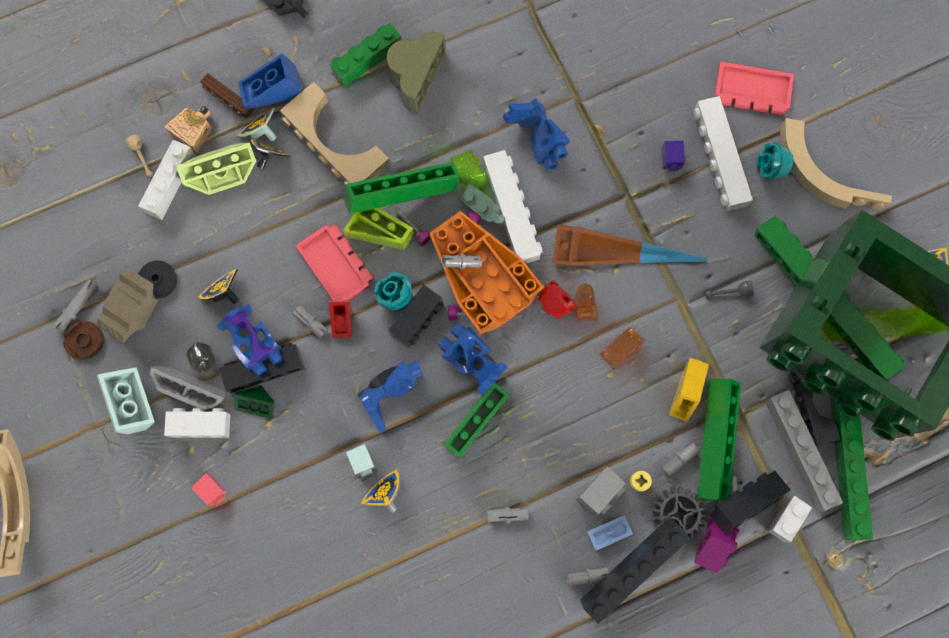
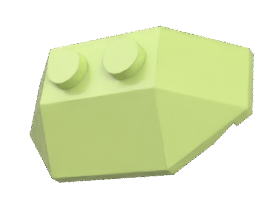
[176,142,256,195]

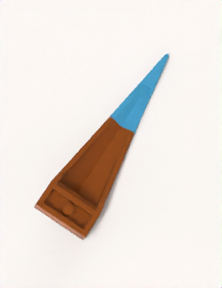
[553,224,708,266]

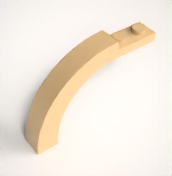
[780,118,892,210]
[0,429,30,577]

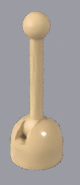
[125,135,153,178]

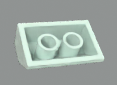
[97,367,155,434]

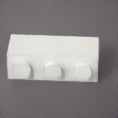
[164,408,230,438]

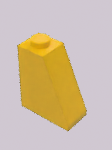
[669,358,709,422]

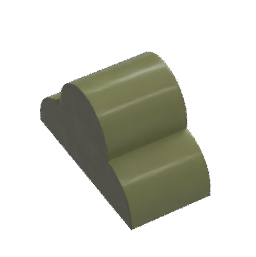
[387,32,446,114]

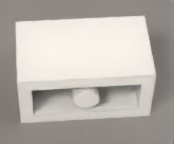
[767,496,812,542]

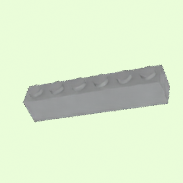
[765,390,843,512]

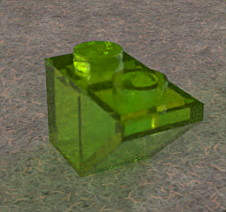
[450,150,488,191]

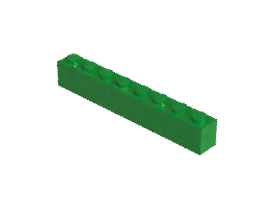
[830,395,873,540]

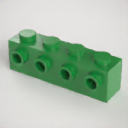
[330,23,402,87]

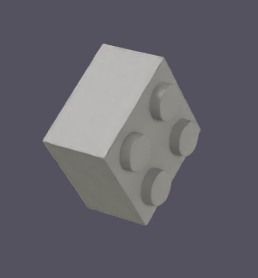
[577,467,626,516]

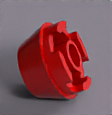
[538,280,577,319]

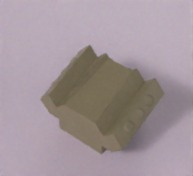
[97,267,158,343]

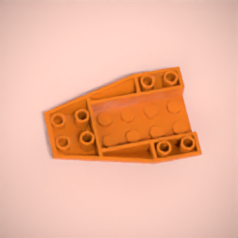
[429,211,544,334]

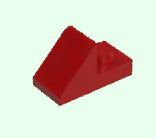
[329,300,352,338]

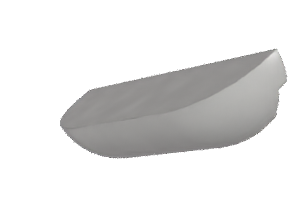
[150,366,226,410]

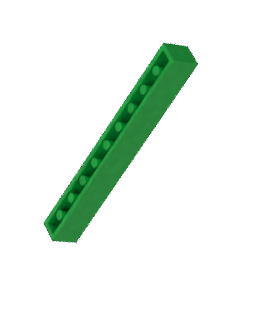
[754,215,906,381]

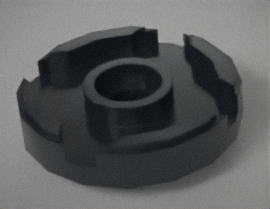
[138,260,177,298]

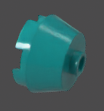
[756,142,793,180]
[374,272,413,311]

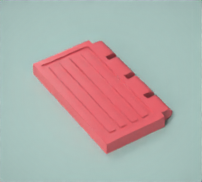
[714,62,794,116]
[295,224,374,301]

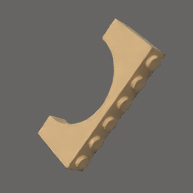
[280,82,390,185]

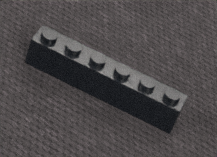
[580,516,690,624]

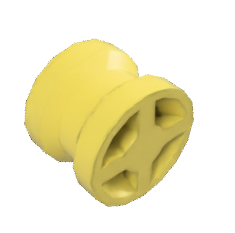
[629,471,652,492]

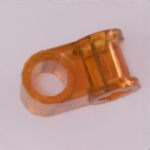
[575,283,597,322]

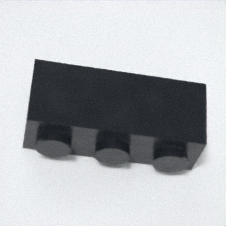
[388,284,443,348]

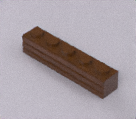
[200,73,254,119]

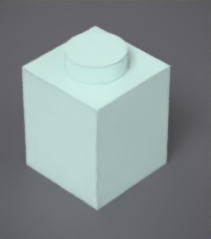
[346,444,376,477]

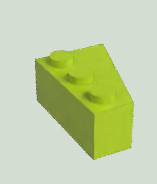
[343,208,414,250]

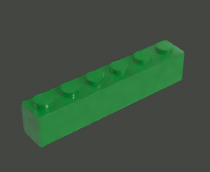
[343,162,460,214]
[697,379,741,502]

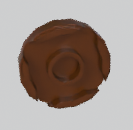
[63,321,104,360]

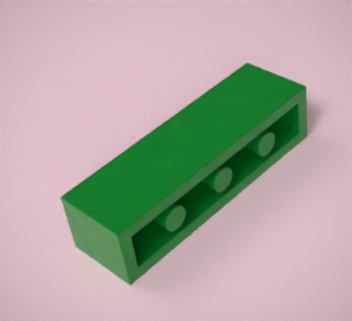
[443,383,510,458]

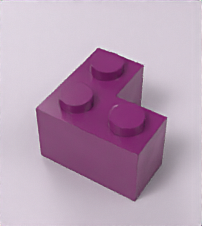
[694,517,740,573]

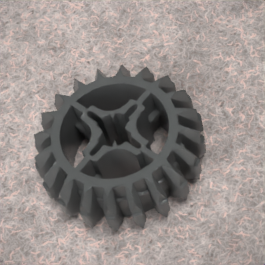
[651,486,707,539]

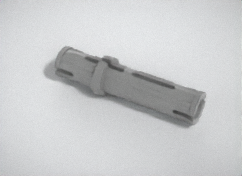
[52,279,98,333]

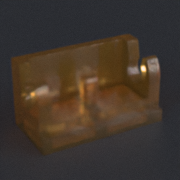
[600,327,645,369]

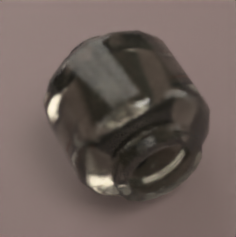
[186,343,215,373]

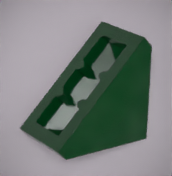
[234,385,274,419]

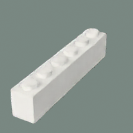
[693,96,753,212]
[483,150,543,264]

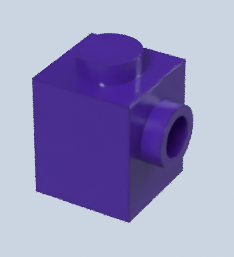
[662,141,685,171]

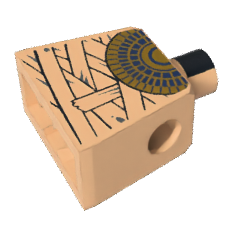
[165,106,212,153]

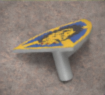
[360,469,400,513]

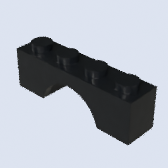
[788,369,841,446]

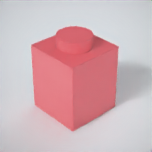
[191,473,227,506]

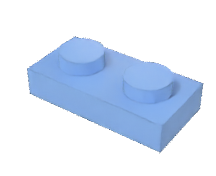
[587,515,633,551]

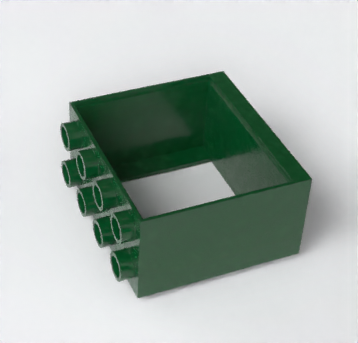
[759,210,949,441]

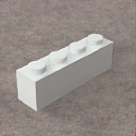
[138,140,195,220]

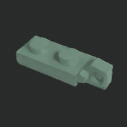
[459,183,506,224]

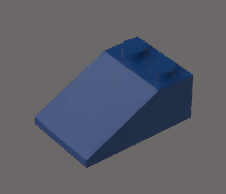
[238,53,303,110]

